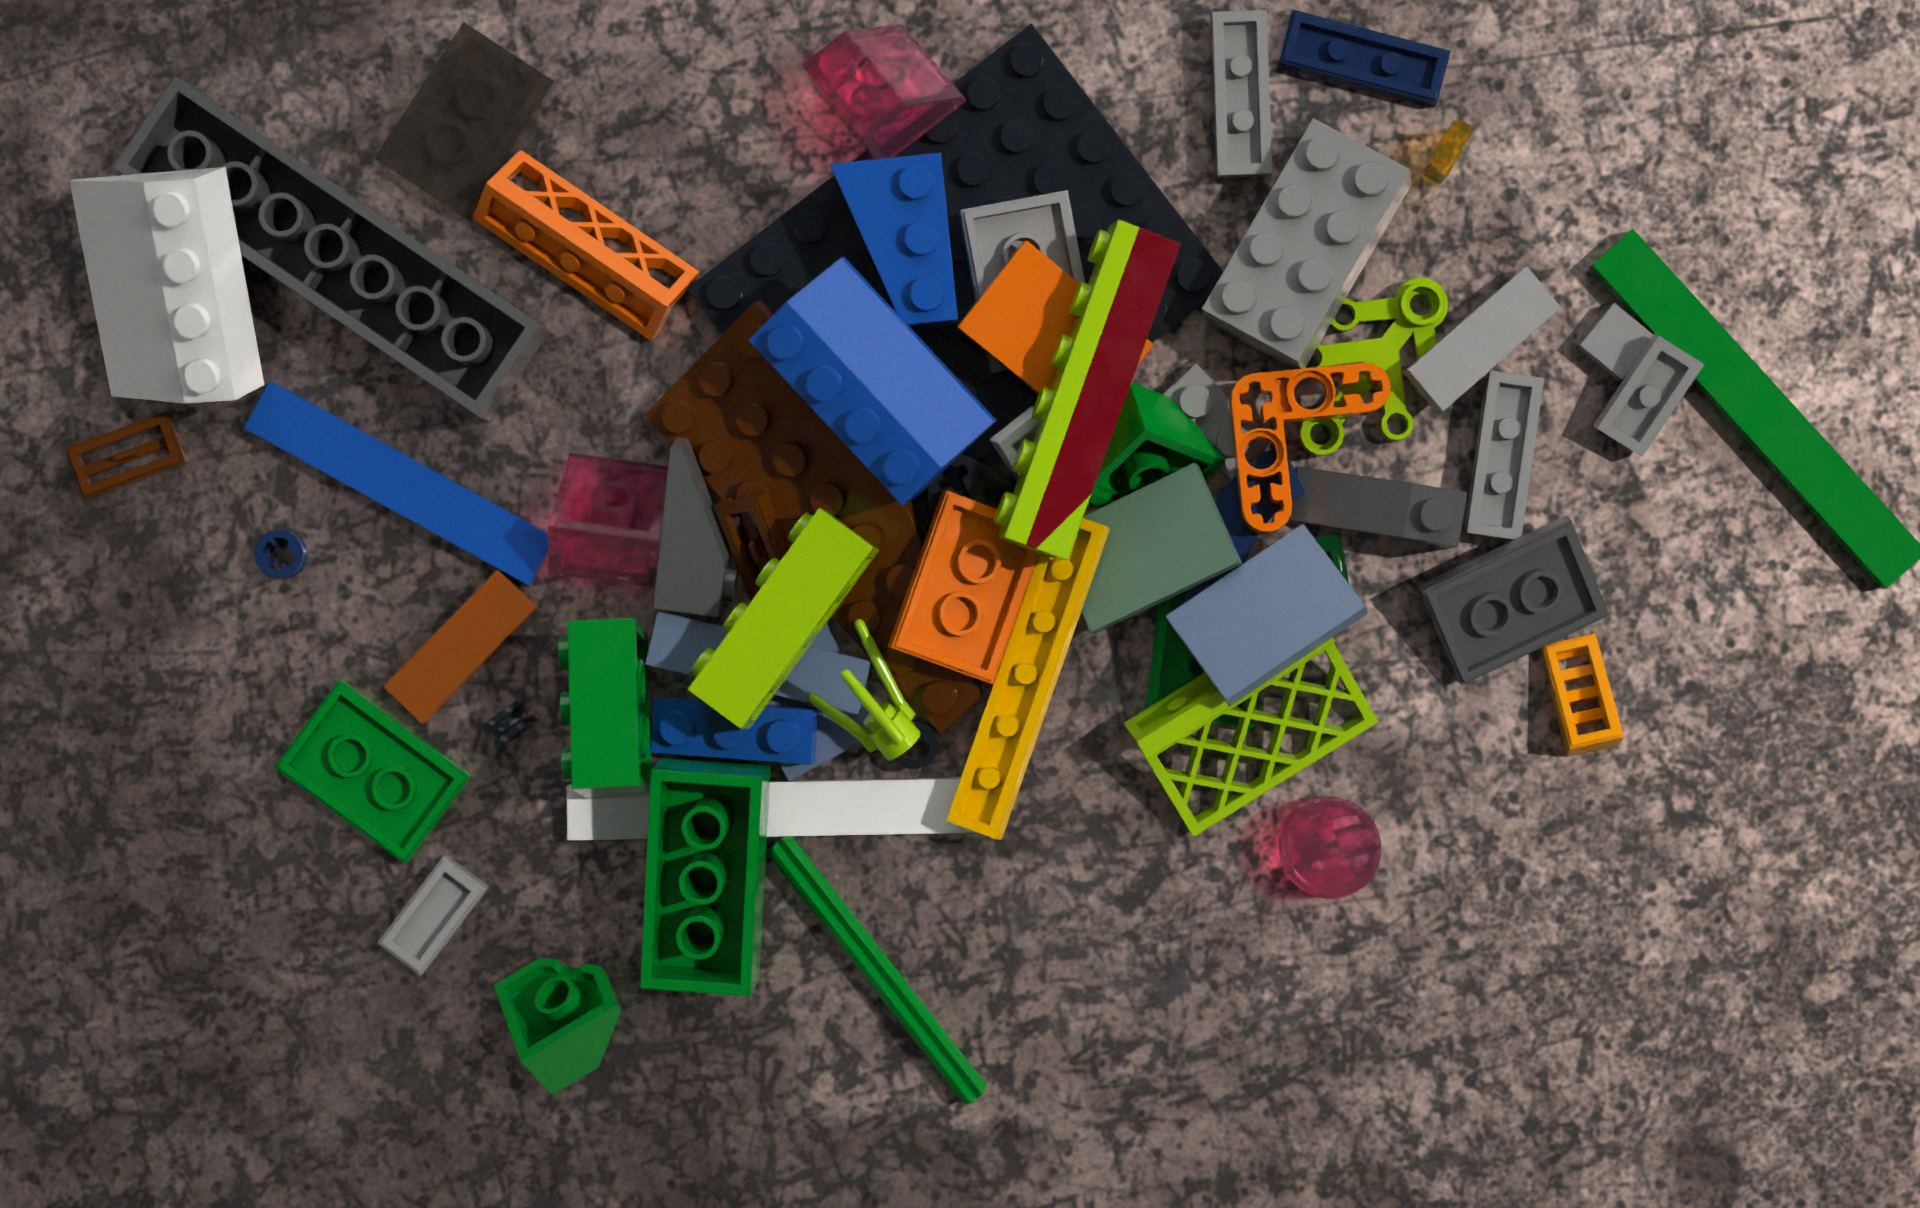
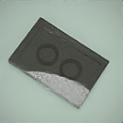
[375,22,557,220]

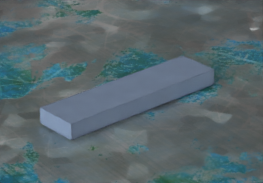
[645,611,872,715]

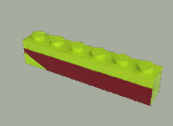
[994,219,1181,560]

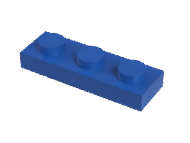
[651,696,818,765]

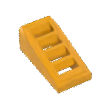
[1541,633,1624,757]

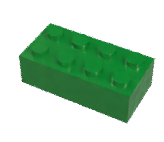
[640,758,771,997]

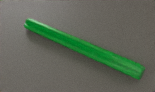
[768,836,987,1105]

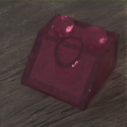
[801,23,966,160]
[548,453,668,588]

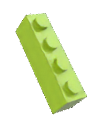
[688,508,879,729]

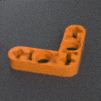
[1229,363,1391,534]

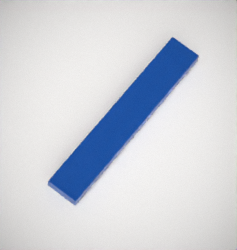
[244,381,558,586]

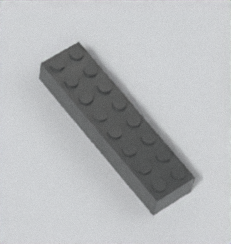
[113,76,550,421]

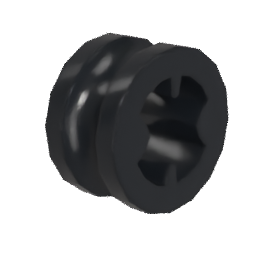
[481,698,537,749]
[895,719,938,769]

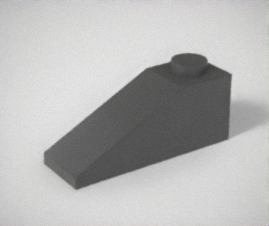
[653,437,738,617]
[1288,467,1467,549]

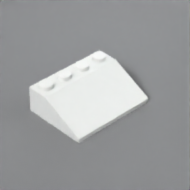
[69,167,264,403]

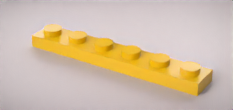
[946,518,1110,840]

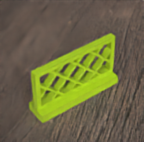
[1123,637,1378,837]

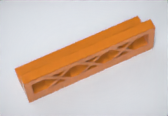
[473,150,699,341]

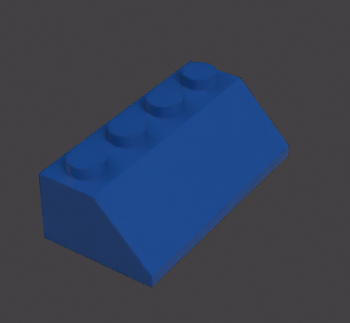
[749,257,997,506]

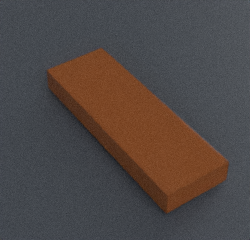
[383,569,539,724]

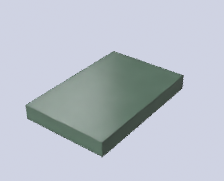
[1082,463,1242,634]

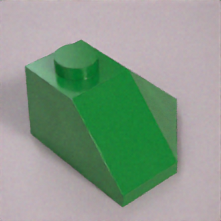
[1089,382,1225,507]
[493,957,621,1095]

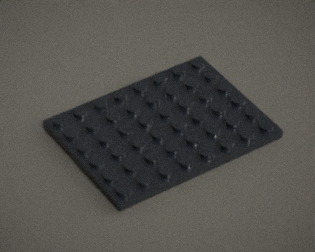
[687,23,1223,523]

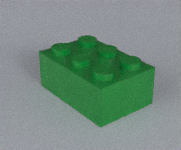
[558,618,652,799]

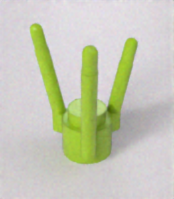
[808,619,921,760]

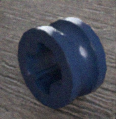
[254,529,309,579]

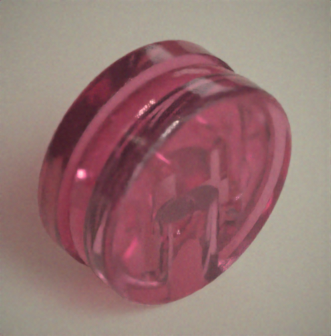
[1276,795,1382,899]

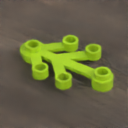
[1298,277,1448,456]

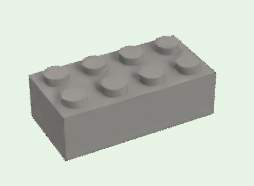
[1202,118,1411,369]

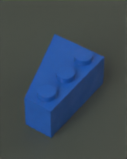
[830,153,958,331]

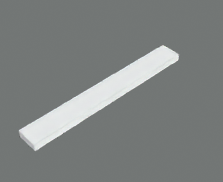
[566,777,977,840]

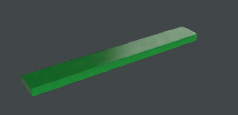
[1589,229,1920,589]

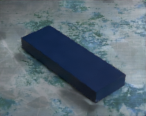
[1277,10,1451,107]

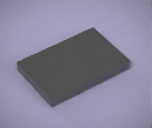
[1417,516,1609,685]

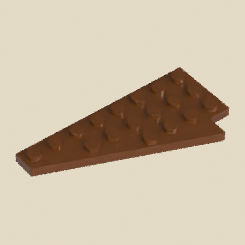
[644,301,984,734]

